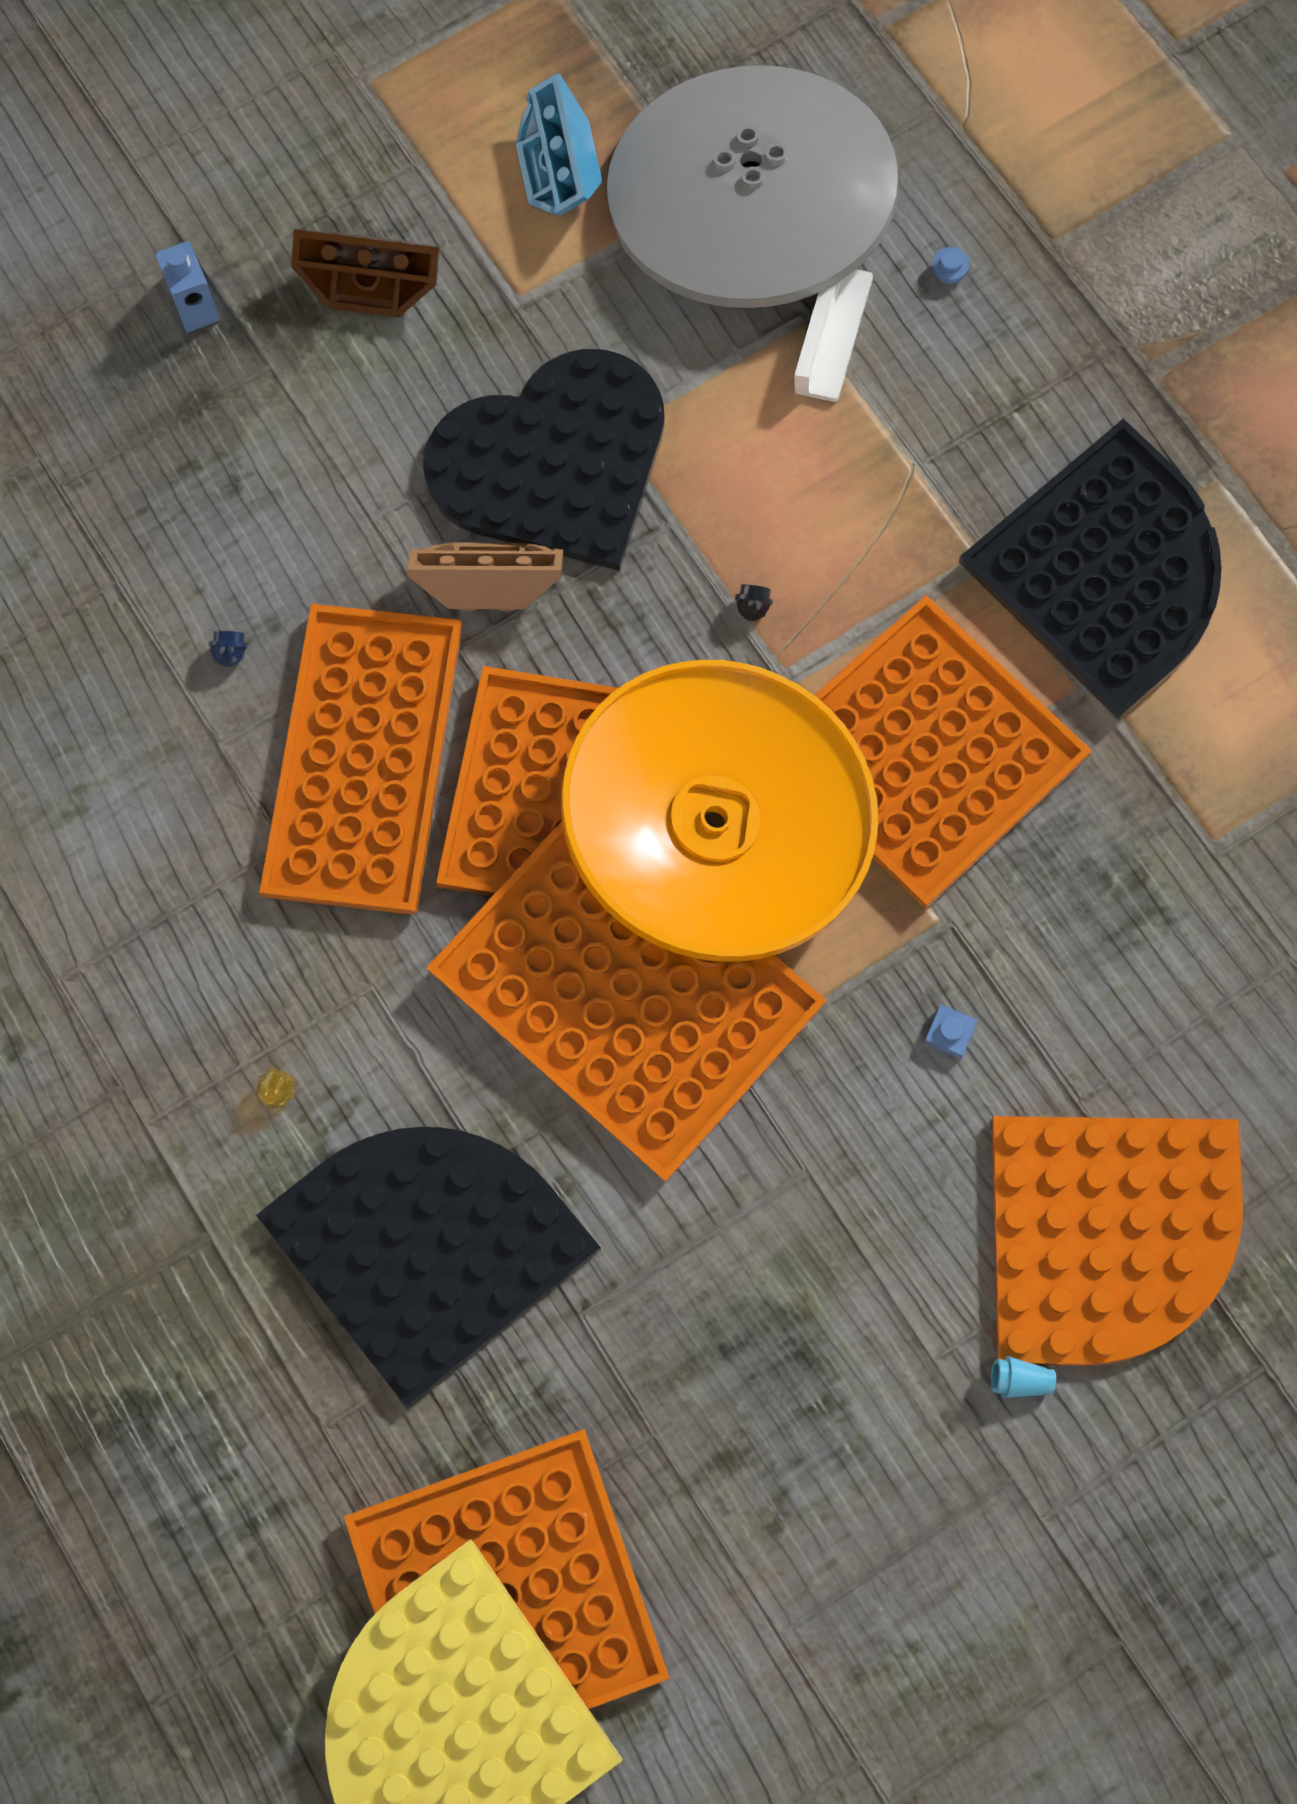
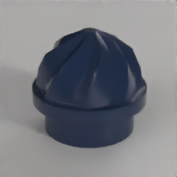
[209,631,248,667]

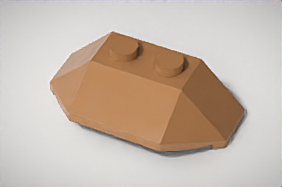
[407,543,563,612]

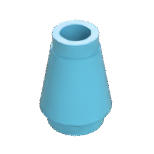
[991,1356,1056,1398]

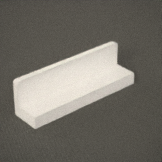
[794,269,873,402]

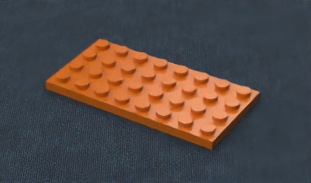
[259,603,463,915]

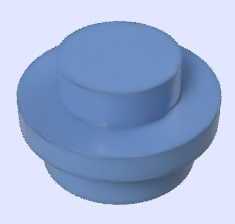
[932,247,969,284]

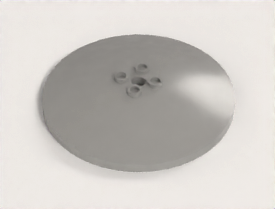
[607,65,898,308]

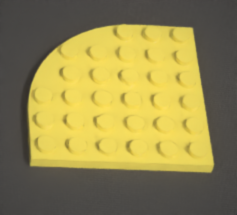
[325,1539,622,1804]

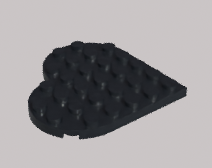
[423,349,665,571]

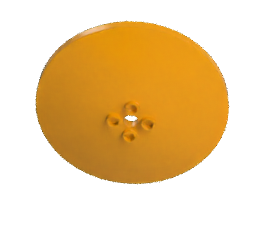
[561,660,878,961]

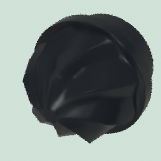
[735,584,773,621]

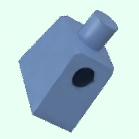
[155,241,221,333]

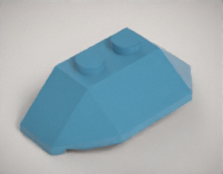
[516,73,602,216]

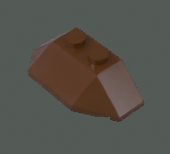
[291,229,440,317]

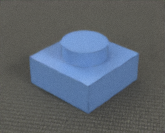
[924,1005,978,1059]

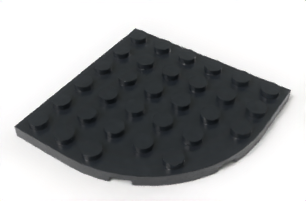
[959,418,1222,720]
[256,1127,601,1409]

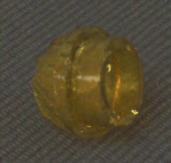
[256,1067,297,1108]

